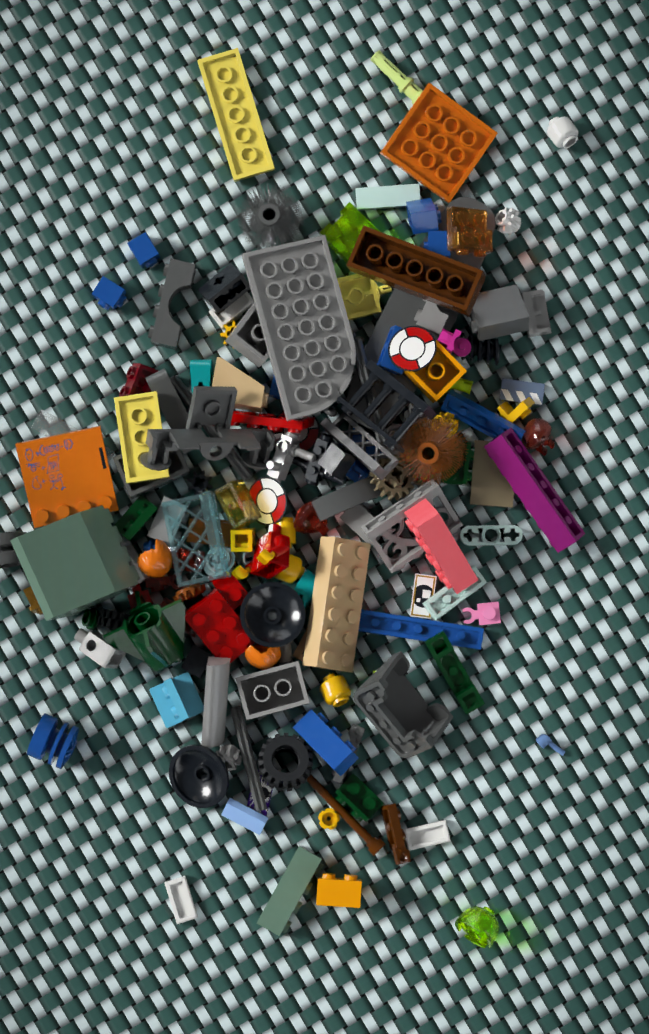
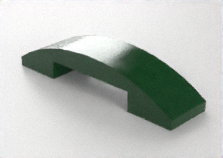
[424,631,485,715]

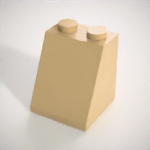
[212,357,269,413]

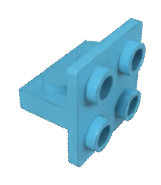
[149,672,204,728]

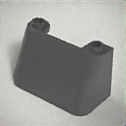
[353,651,453,758]

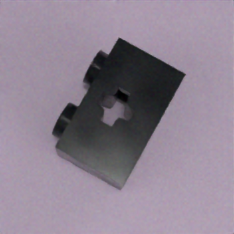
[198,263,251,314]

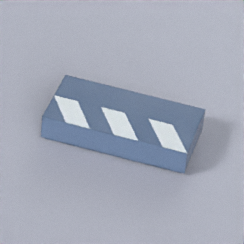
[499,378,545,406]

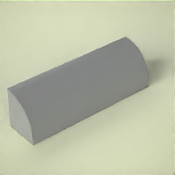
[201,656,230,747]

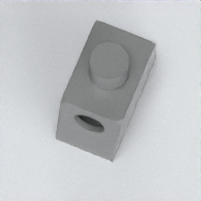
[74,628,126,669]

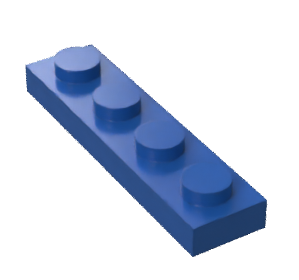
[441,390,526,441]

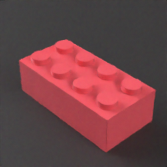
[404,498,478,594]

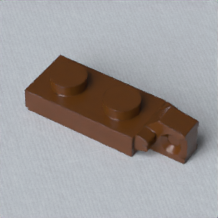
[381,803,411,865]

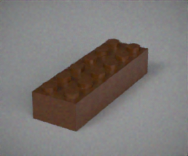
[347,225,486,316]

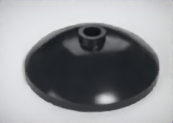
[240,582,305,648]
[169,744,229,808]

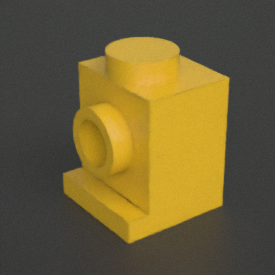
[230,528,255,552]

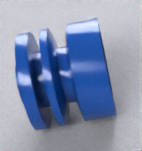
[27,713,79,769]

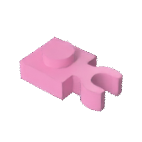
[462,601,501,626]

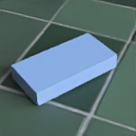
[221,798,268,835]

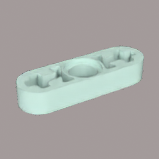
[460,525,523,546]

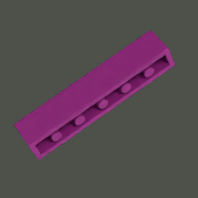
[484,428,585,553]

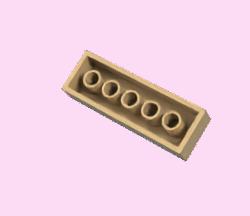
[302,536,371,673]

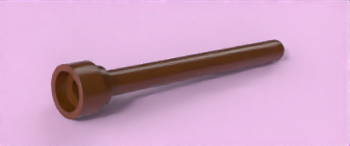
[307,774,385,856]

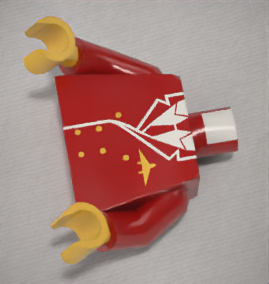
[232,524,290,580]

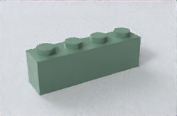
[257,845,324,936]

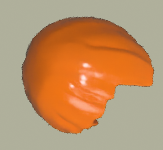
[137,539,173,578]
[245,643,281,670]

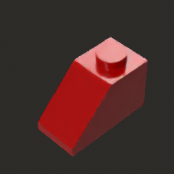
[208,572,248,611]

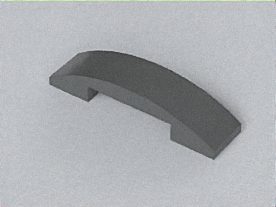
[312,476,386,522]

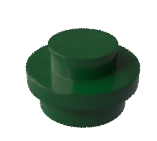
[82,608,99,630]

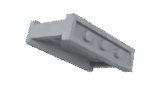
[361,479,463,573]

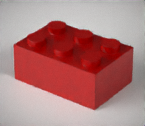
[185,588,255,663]

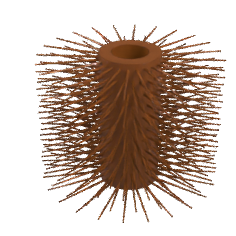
[398,416,469,485]

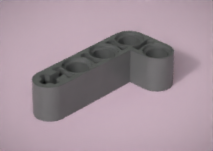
[145,368,192,454]

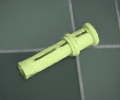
[370,50,423,104]

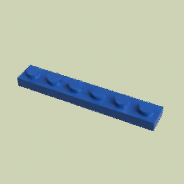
[358,610,484,650]

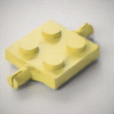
[337,274,392,320]

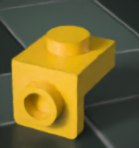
[497,397,535,423]

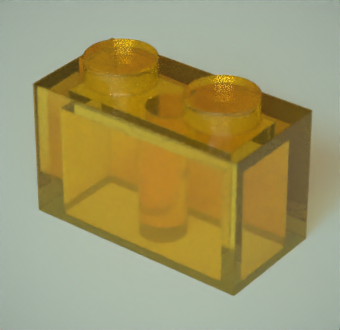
[214,479,262,529]

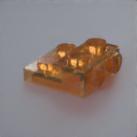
[447,206,493,257]

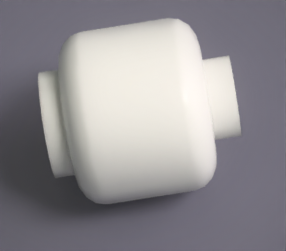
[547,116,578,149]

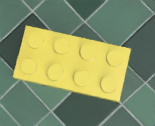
[114,391,170,484]

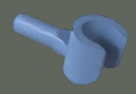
[536,734,565,756]

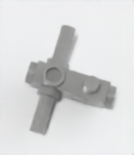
[266,431,316,483]

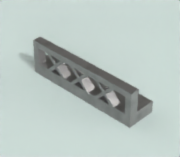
[320,412,399,481]

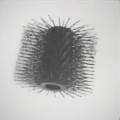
[237,184,304,250]

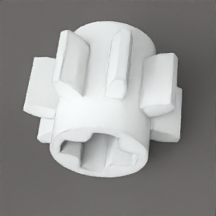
[495,207,521,235]

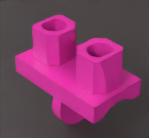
[437,329,471,357]

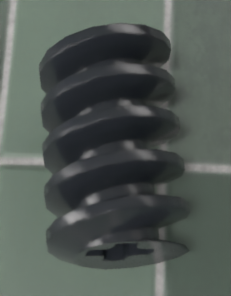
[456,332,502,366]

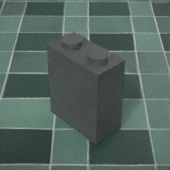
[467,284,529,341]

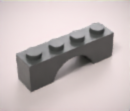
[148,259,197,350]

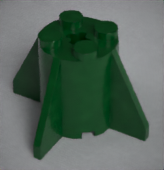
[103,590,185,672]

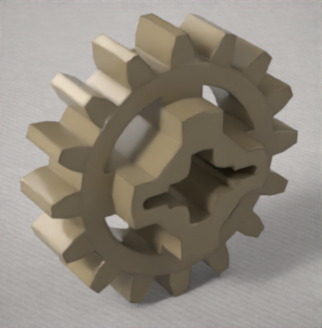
[369,454,416,501]

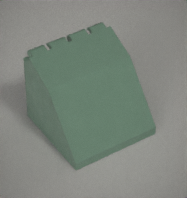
[10,505,140,621]

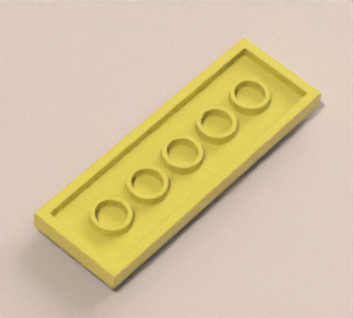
[197,48,275,182]

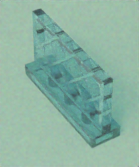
[161,490,231,588]

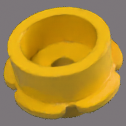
[318,808,340,830]

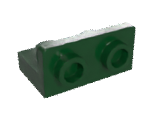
[441,441,475,486]
[114,495,158,541]
[335,773,384,823]

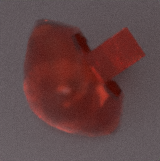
[522,418,555,456]
[294,500,329,536]

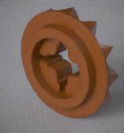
[173,583,206,602]

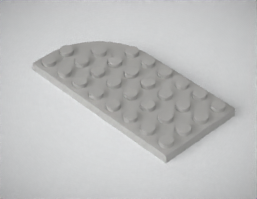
[242,235,356,421]

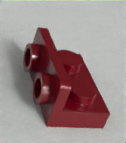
[119,363,158,397]

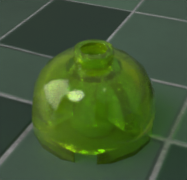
[455,906,500,948]

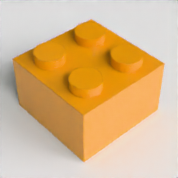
[403,340,467,403]
[316,873,362,908]

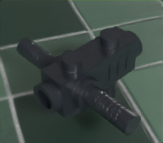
[292,433,347,486]

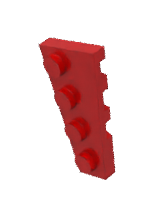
[231,410,315,433]

